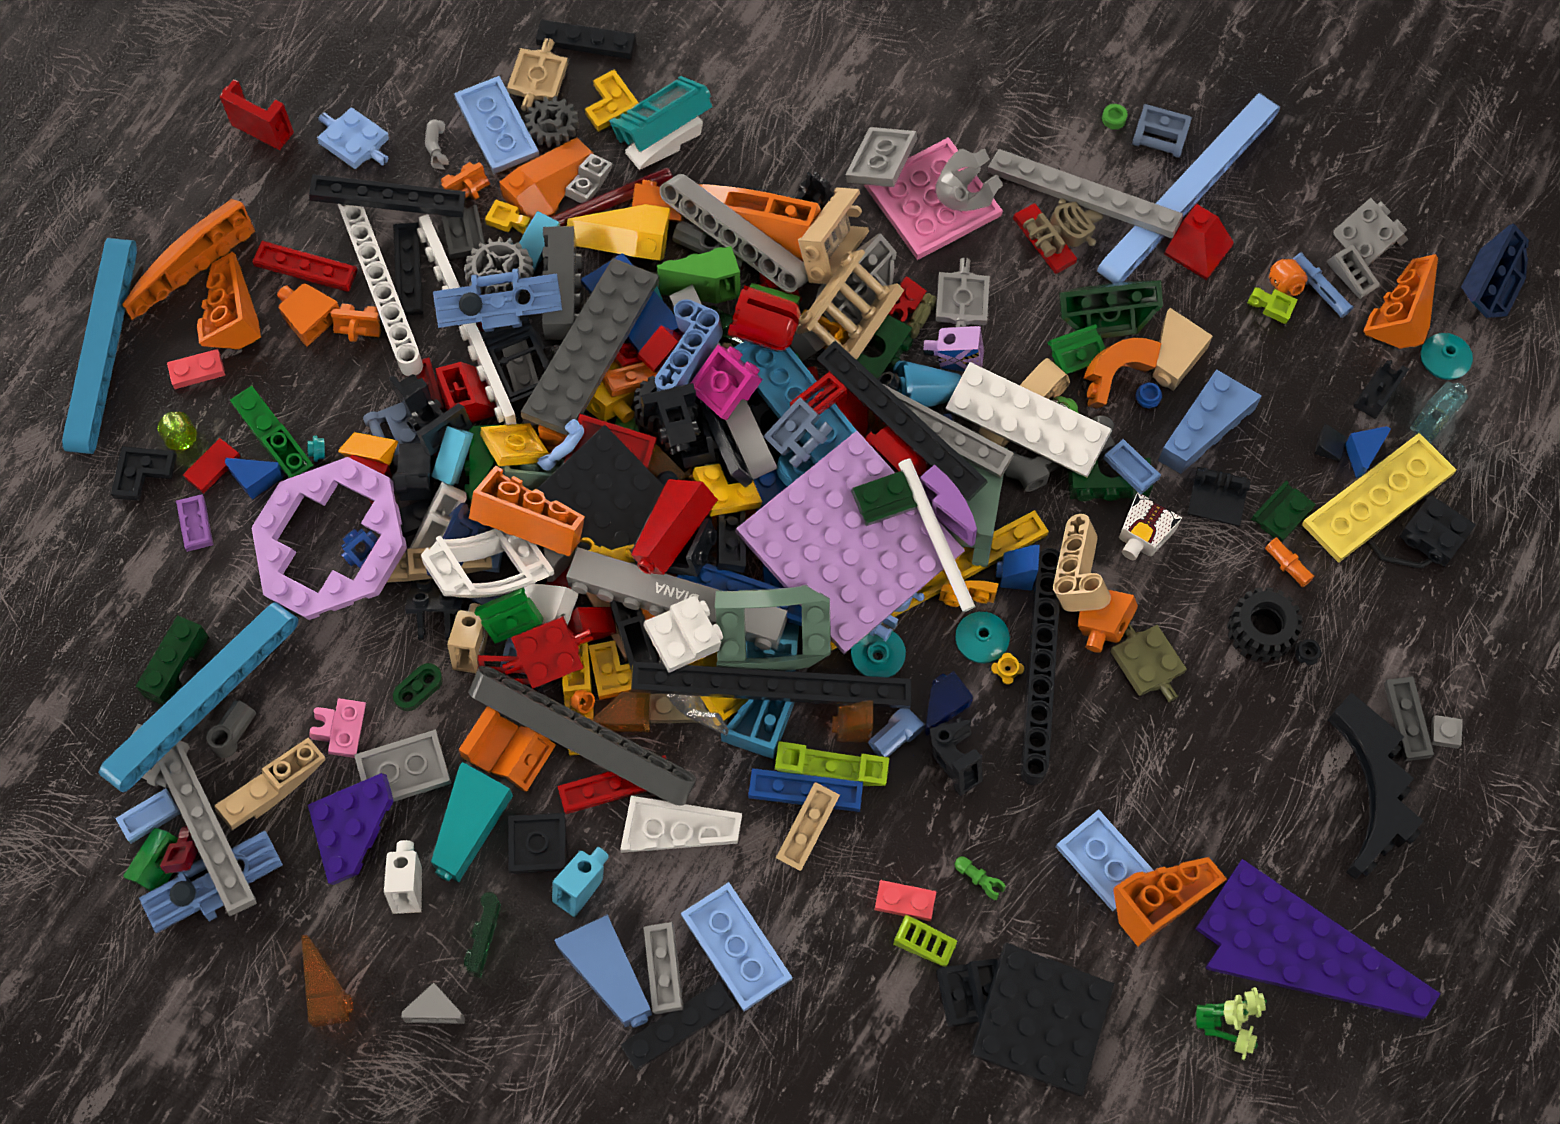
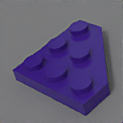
[308,773,394,885]

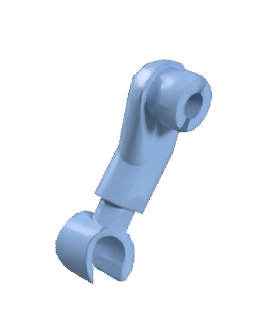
[537,419,584,471]

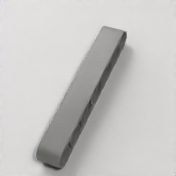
[660,174,808,293]

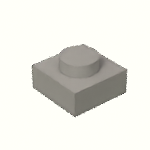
[1430,715,1462,749]

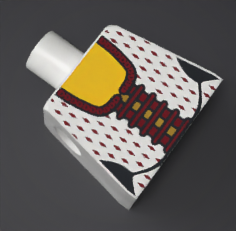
[1119,493,1182,560]

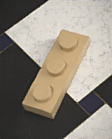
[776,782,840,871]

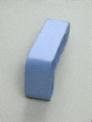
[655,299,723,391]

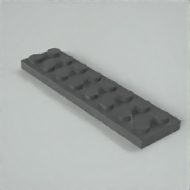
[521,258,659,435]

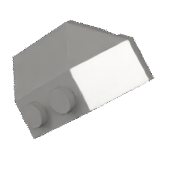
[815,233,897,324]

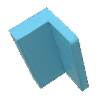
[431,426,474,485]

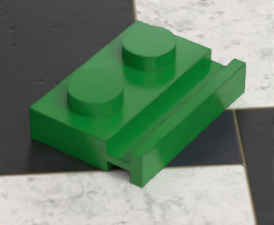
[1047,324,1106,375]
[474,587,544,644]

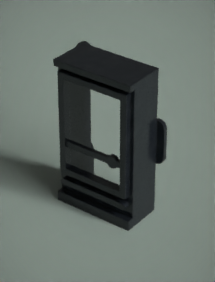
[481,315,549,417]

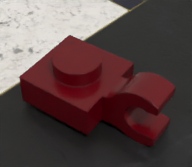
[160,826,198,874]

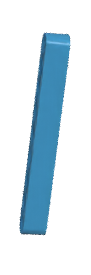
[62,238,137,454]
[99,602,298,792]

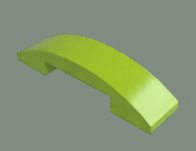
[775,741,889,786]

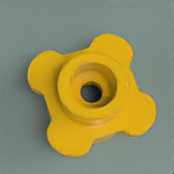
[991,653,1024,685]

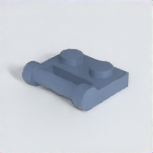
[1132,104,1192,158]
[363,402,420,462]

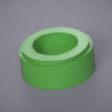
[1102,104,1128,129]

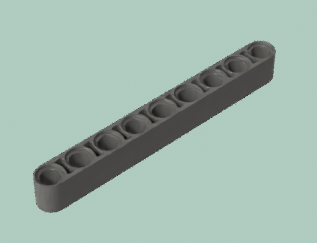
[469,666,696,806]

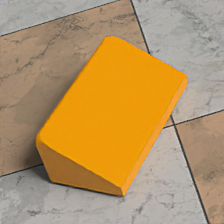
[338,432,398,466]

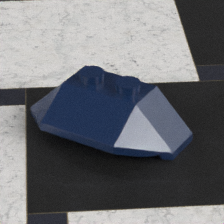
[1461,224,1529,318]

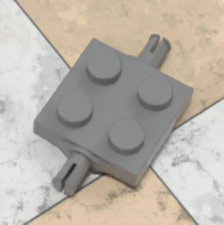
[935,258,990,327]

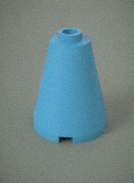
[893,361,961,407]

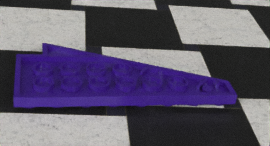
[1195,859,1440,1019]

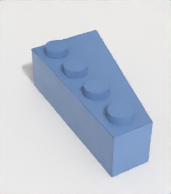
[1158,369,1262,474]

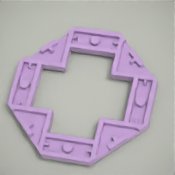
[252,457,407,620]

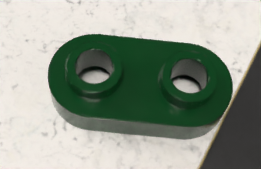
[393,663,443,711]

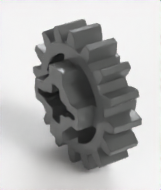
[525,96,579,148]

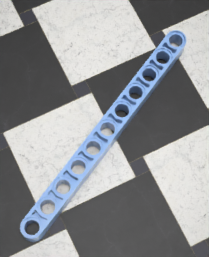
[1097,93,1280,283]

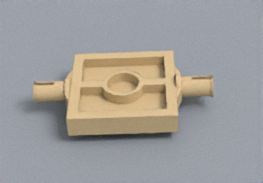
[507,38,568,112]

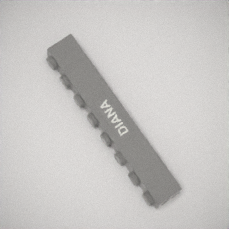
[566,548,787,650]

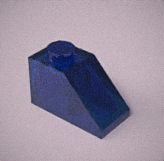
[924,671,974,736]

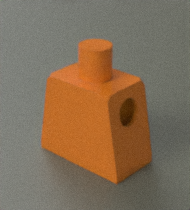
[277,284,339,347]
[1078,590,1138,653]

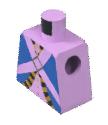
[924,326,984,371]

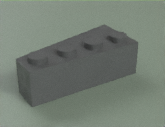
[542,226,582,340]

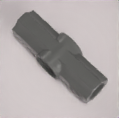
[672,221,746,271]

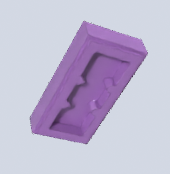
[176,494,213,552]

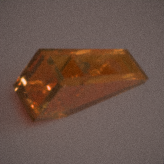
[301,935,353,1027]

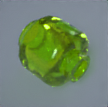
[157,411,197,450]

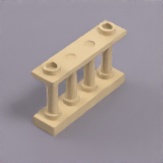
[796,249,904,360]

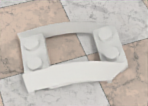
[421,529,555,598]

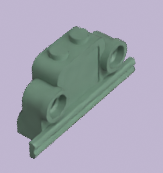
[929,448,1008,567]

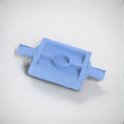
[317,107,389,169]

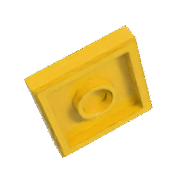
[480,423,549,466]

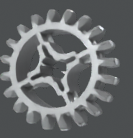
[464,237,534,299]

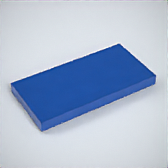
[581,253,680,352]

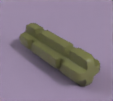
[907,293,937,339]

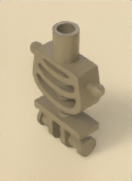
[1023,199,1103,257]

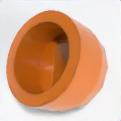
[570,690,595,714]

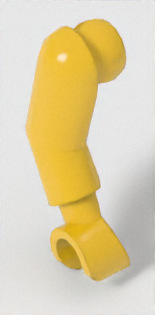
[580,537,635,563]

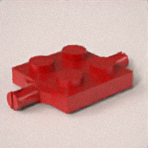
[502,616,594,689]

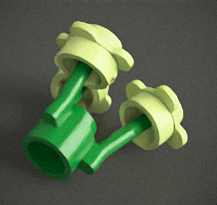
[1196,987,1267,1060]

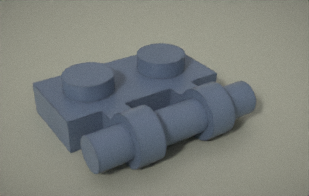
[763,397,833,468]

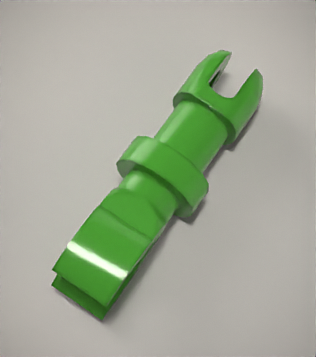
[955,857,1006,900]

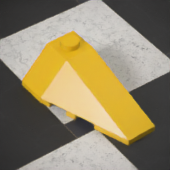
[567,204,671,260]

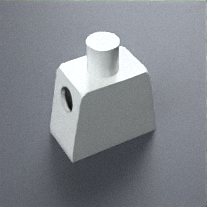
[524,583,579,627]
[384,840,422,914]

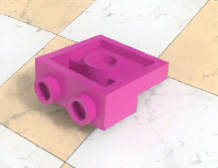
[690,345,763,420]

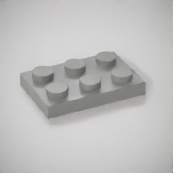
[845,127,917,187]
[354,729,452,802]

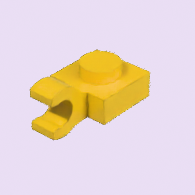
[485,200,531,234]

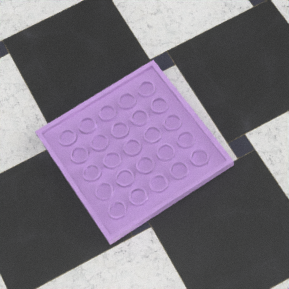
[735,431,965,654]

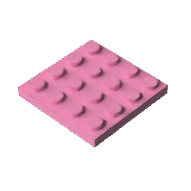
[864,137,1002,260]

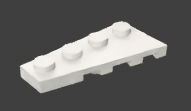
[621,796,742,853]

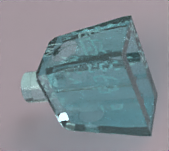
[1410,382,1469,444]

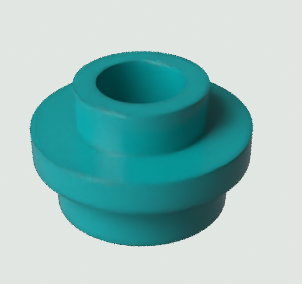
[307,436,325,462]

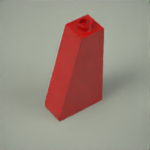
[631,479,718,575]

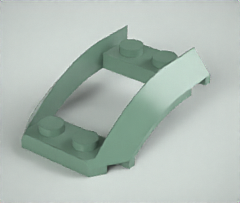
[714,585,831,671]

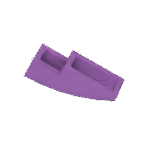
[920,464,977,547]

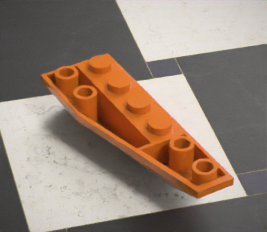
[698,184,822,261]
[122,199,255,320]

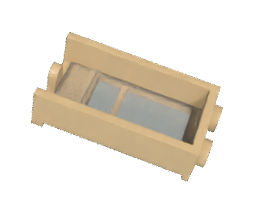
[798,188,869,284]

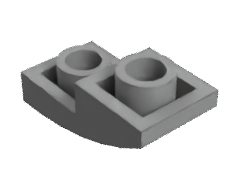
[565,153,613,203]

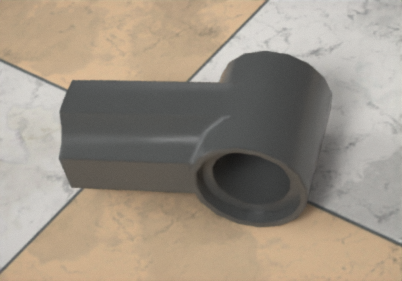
[206,700,256,758]

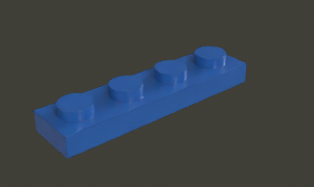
[748,768,863,812]

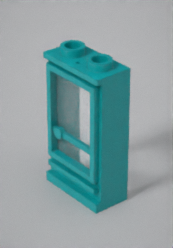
[609,76,713,152]

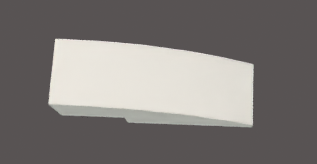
[625,116,703,170]
[410,482,467,549]

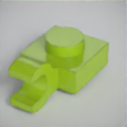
[1247,287,1298,324]

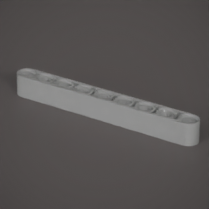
[669,285,778,480]

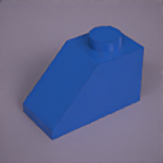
[995,545,1040,590]

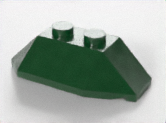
[1059,280,1163,338]

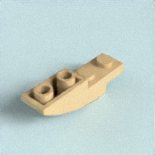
[215,737,325,830]

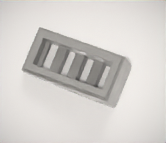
[1326,244,1381,299]

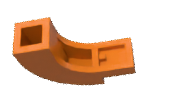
[1084,338,1161,409]

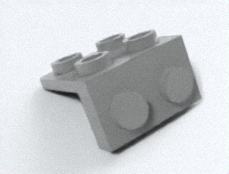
[1333,198,1408,266]

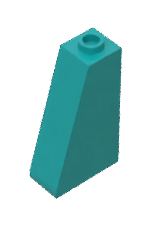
[431,762,513,882]

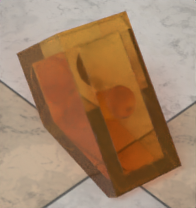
[593,689,651,732]
[832,700,873,742]

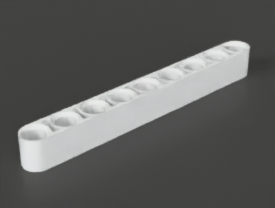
[338,204,423,376]

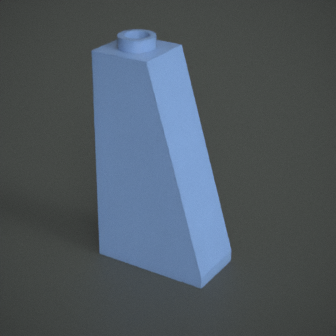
[555,915,652,1028]

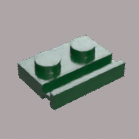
[851,470,917,526]
[1251,481,1316,543]

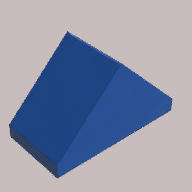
[1345,426,1391,479]
[225,458,284,499]

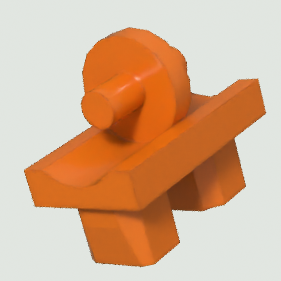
[441,162,490,200]
[331,304,381,342]

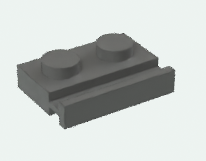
[442,205,485,260]

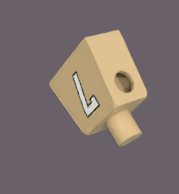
[447,603,488,673]

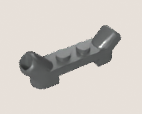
[1004,415,1116,492]

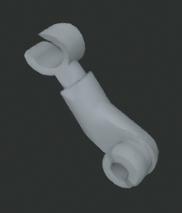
[425,119,449,169]

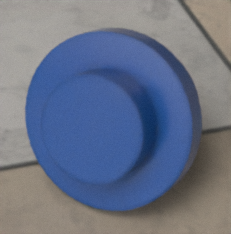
[1136,383,1162,408]

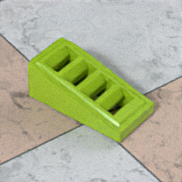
[893,915,957,967]

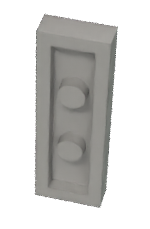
[644,922,683,1014]

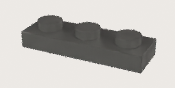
[1384,676,1434,761]

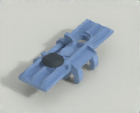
[433,268,562,332]
[139,831,283,933]

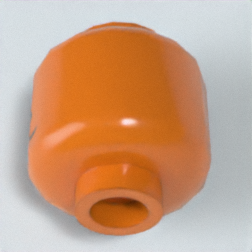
[1269,259,1308,296]

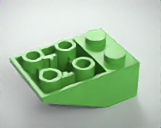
[657,246,740,304]

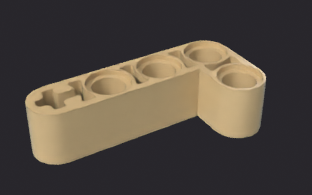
[979,358,1070,447]
[1053,514,1111,612]

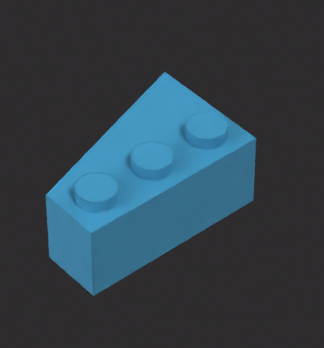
[721,670,795,759]

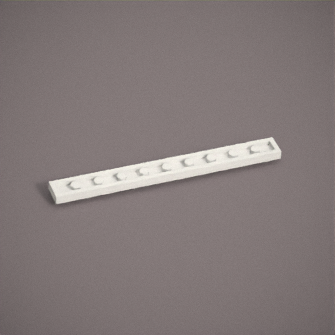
[417,214,517,425]

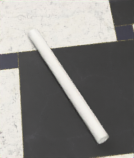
[898,459,975,612]

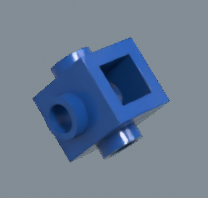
[341,529,378,569]

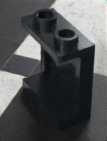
[631,512,717,577]

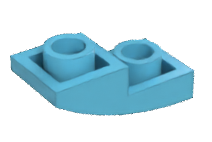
[519,211,560,271]

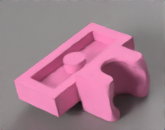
[310,698,366,758]

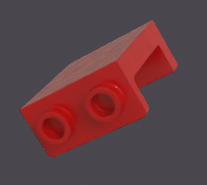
[220,80,294,150]

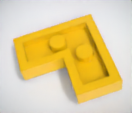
[585,70,639,132]
[693,464,762,516]
[588,640,635,700]

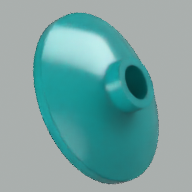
[1421,333,1473,380]
[955,612,1010,664]
[851,631,906,678]

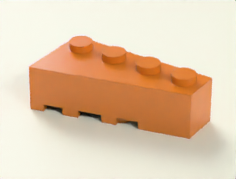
[469,465,585,556]

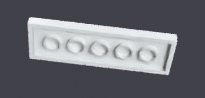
[945,362,1112,478]

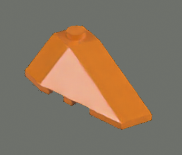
[499,138,593,224]
[197,252,261,349]
[1364,254,1438,349]
[1113,857,1227,947]

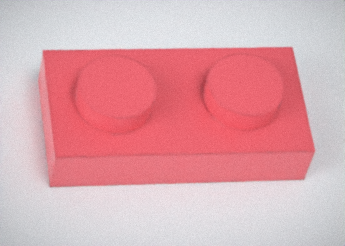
[167,349,226,389]
[875,880,936,922]

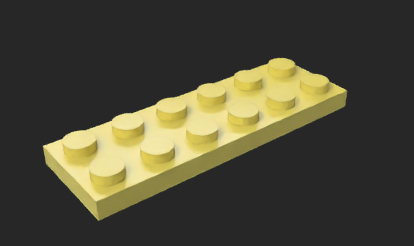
[1302,433,1456,563]

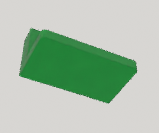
[123,828,178,892]

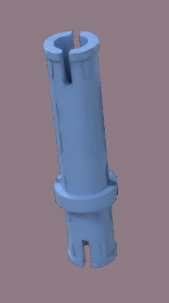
[1293,253,1353,318]

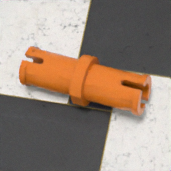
[1265,537,1314,588]

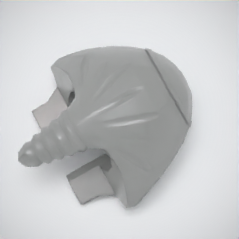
[936,149,1003,211]

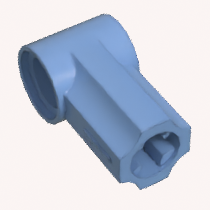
[868,708,925,757]

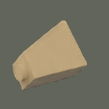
[1152,308,1213,391]

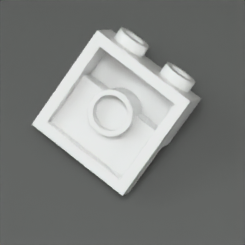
[644,595,723,673]

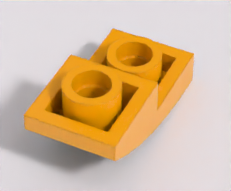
[939,581,998,607]

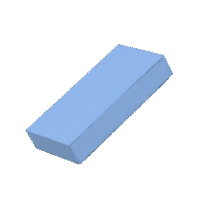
[115,788,181,843]

